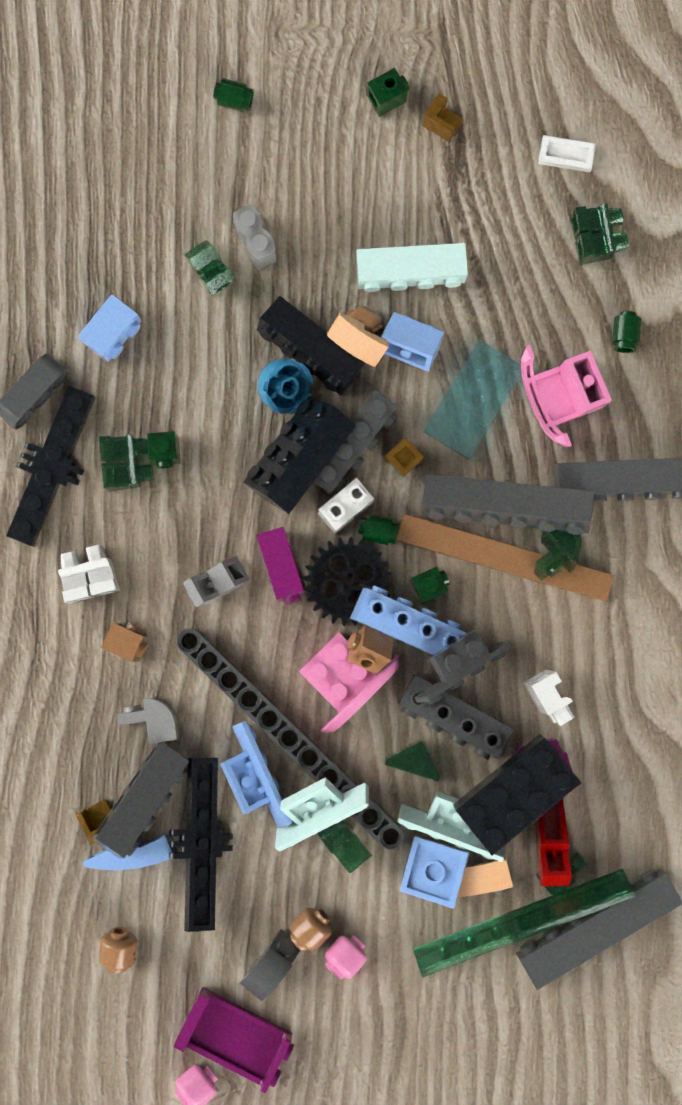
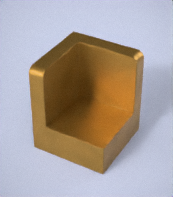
[423,93,463,142]
[384,437,424,477]
[76,799,111,845]

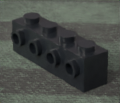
[257,296,365,396]

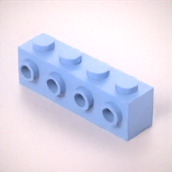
[350,586,467,655]

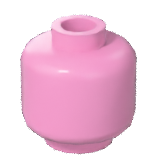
[325,936,366,980]
[174,1065,218,1105]

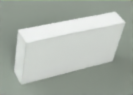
[538,135,596,172]

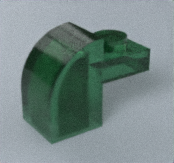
[184,240,235,296]
[534,530,581,581]
[317,819,372,874]

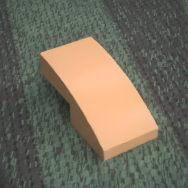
[327,312,389,367]
[458,858,513,897]

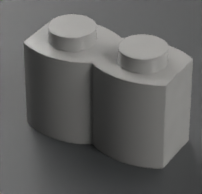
[233,204,277,270]

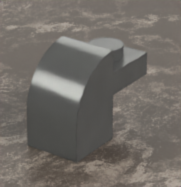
[240,929,301,1001]

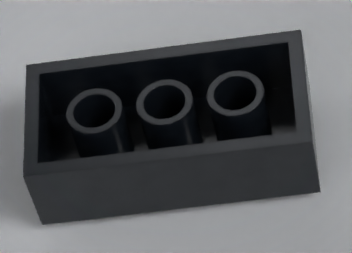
[243,396,356,514]
[453,734,581,856]

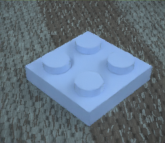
[400,835,470,909]

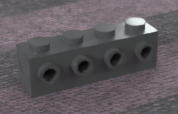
[312,390,397,498]
[398,674,514,760]
[91,742,189,858]

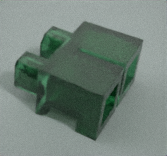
[570,203,629,265]
[99,434,154,492]

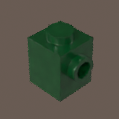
[366,68,409,117]
[147,431,181,469]
[410,566,450,604]

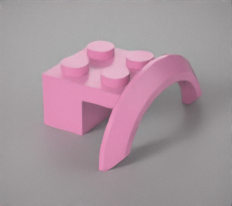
[521,344,612,447]
[299,632,399,732]

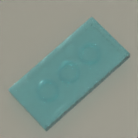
[423,340,521,460]

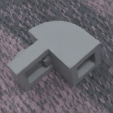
[183,556,250,607]
[117,698,180,744]

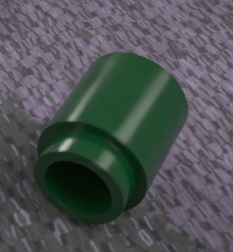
[213,78,254,112]
[612,311,642,353]
[358,513,399,545]

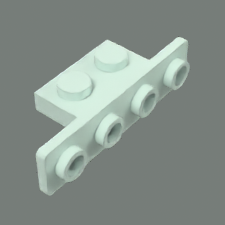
[275,777,369,852]
[397,791,505,862]

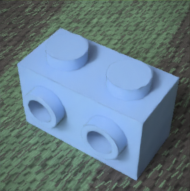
[77,294,141,362]
[381,312,444,372]

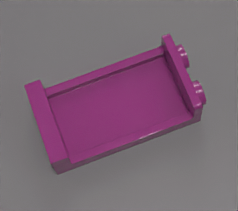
[173,987,294,1094]

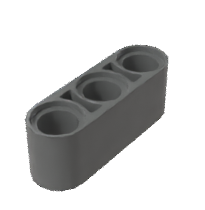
[0,354,69,430]

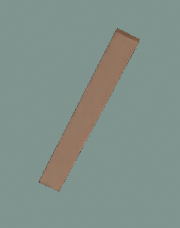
[396,514,614,602]

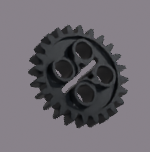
[303,537,392,626]

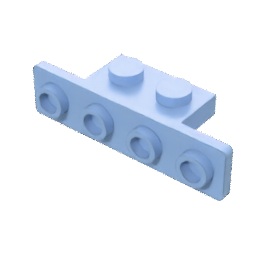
[220,721,292,828]

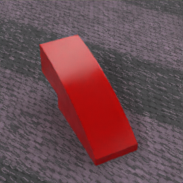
[535,799,572,886]

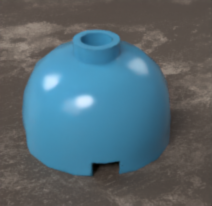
[257,358,313,414]

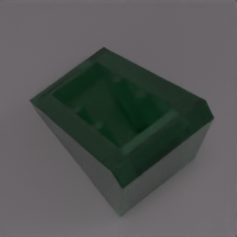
[384,739,440,782]

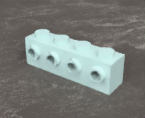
[356,243,468,292]

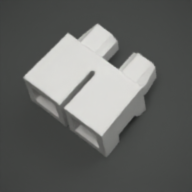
[318,478,374,534]
[58,545,121,604]
[523,669,575,726]

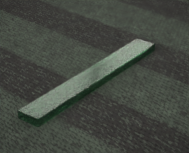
[413,868,635,978]

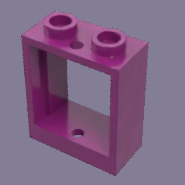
[256,527,305,605]

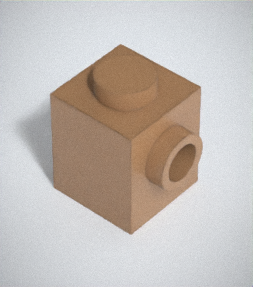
[101,622,148,662]
[347,625,393,674]

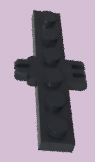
[6,386,95,547]
[169,758,233,932]

